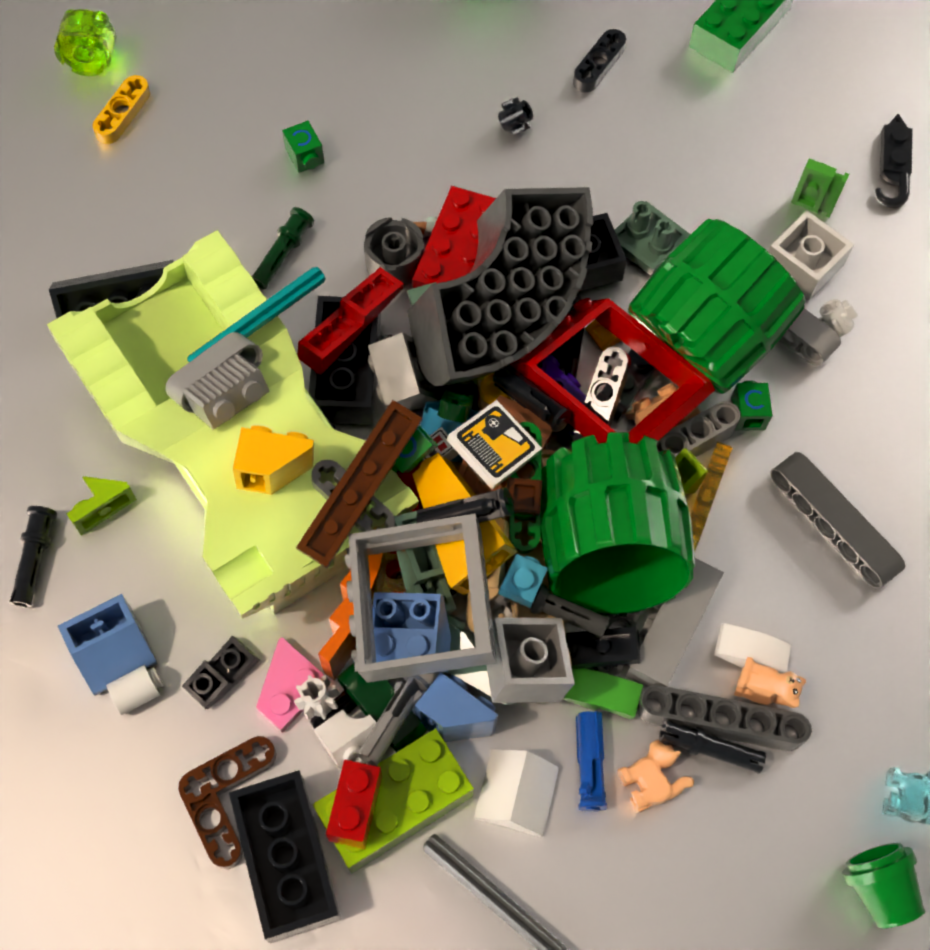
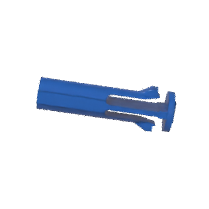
[576,711,608,812]

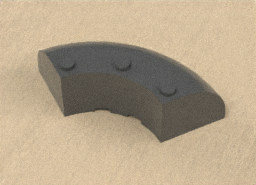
[407,187,593,386]

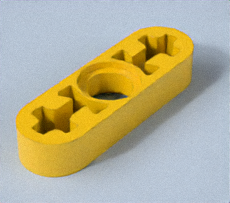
[92,75,150,144]

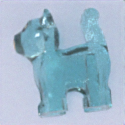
[882,767,930,825]

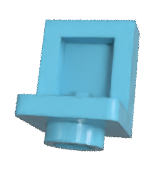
[498,554,548,608]

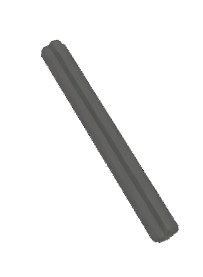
[423,834,570,950]

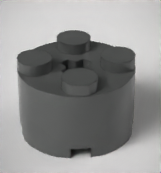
[364,217,424,286]

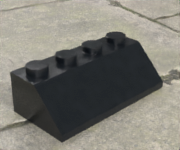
[49,260,174,318]

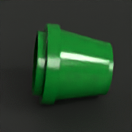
[842,843,925,929]

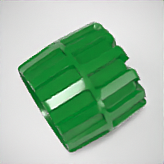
[628,219,806,394]
[540,432,695,615]

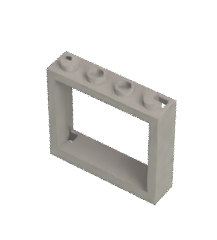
[344,513,497,683]

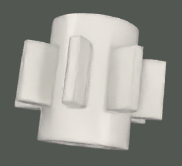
[818,299,858,337]
[294,675,339,720]

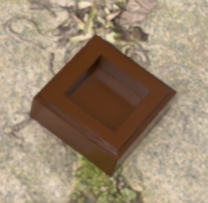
[506,477,542,516]

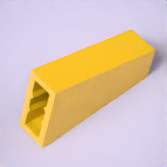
[412,452,518,595]

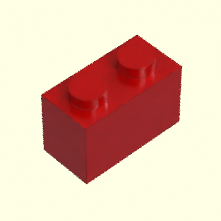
[326,759,382,849]

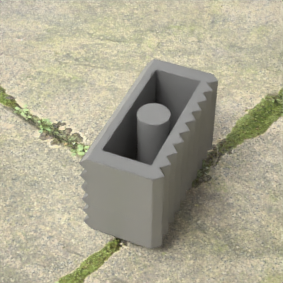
[183,354,270,430]

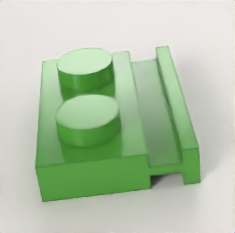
[791,158,849,218]

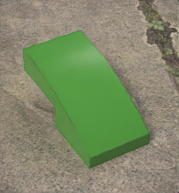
[563,668,643,720]

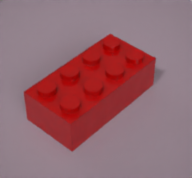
[412,186,496,288]

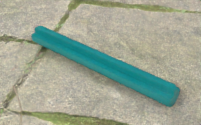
[187,267,326,362]

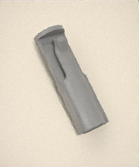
[357,675,429,766]

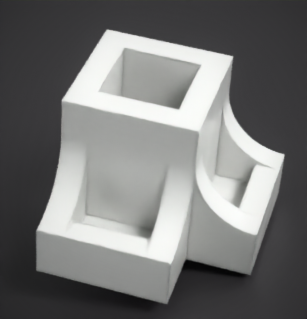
[314,709,376,771]

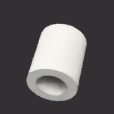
[106,665,164,715]

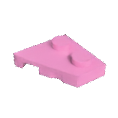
[256,637,330,733]

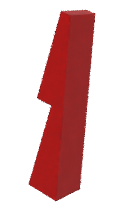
[297,267,404,375]

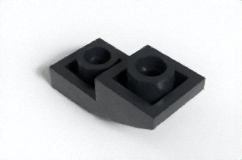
[182,636,260,709]

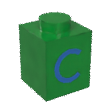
[282,121,324,173]
[731,380,773,430]
[391,425,439,473]

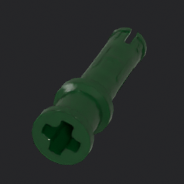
[251,207,315,290]

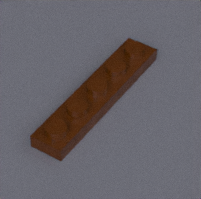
[296,400,423,568]

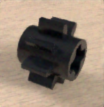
[498,97,533,135]

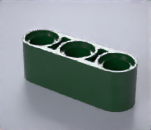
[336,663,427,752]

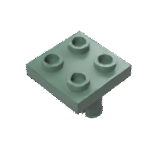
[615,201,691,276]

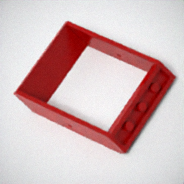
[510,298,715,444]

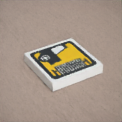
[446,400,543,490]

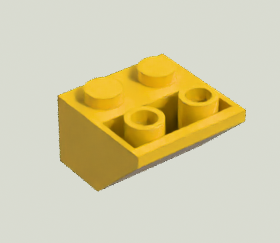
[233,425,314,495]

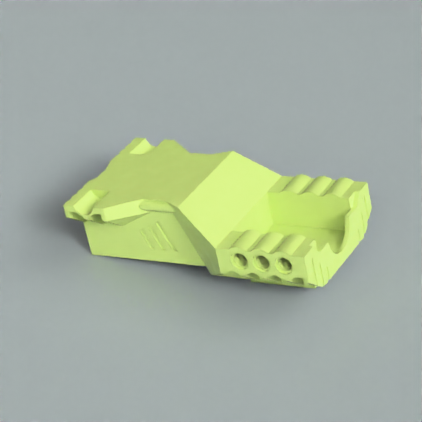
[47,230,419,619]

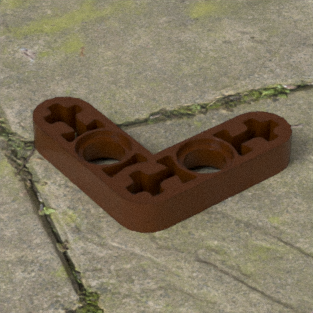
[178,736,277,870]

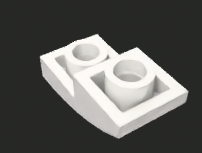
[714,623,791,673]

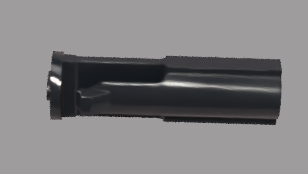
[493,365,572,432]
[416,487,514,523]

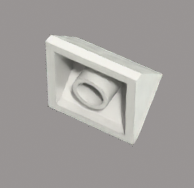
[474,749,559,837]

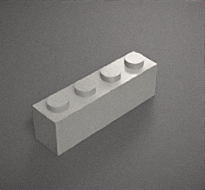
[626,558,724,687]

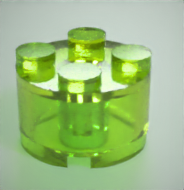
[54,9,117,76]

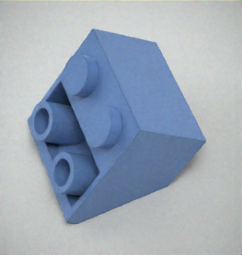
[372,592,451,673]
[58,594,158,696]
[415,672,498,742]

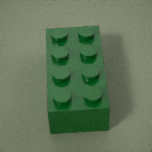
[689,0,793,73]

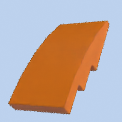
[318,552,387,681]

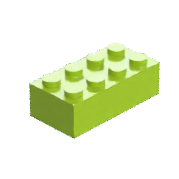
[312,728,474,874]

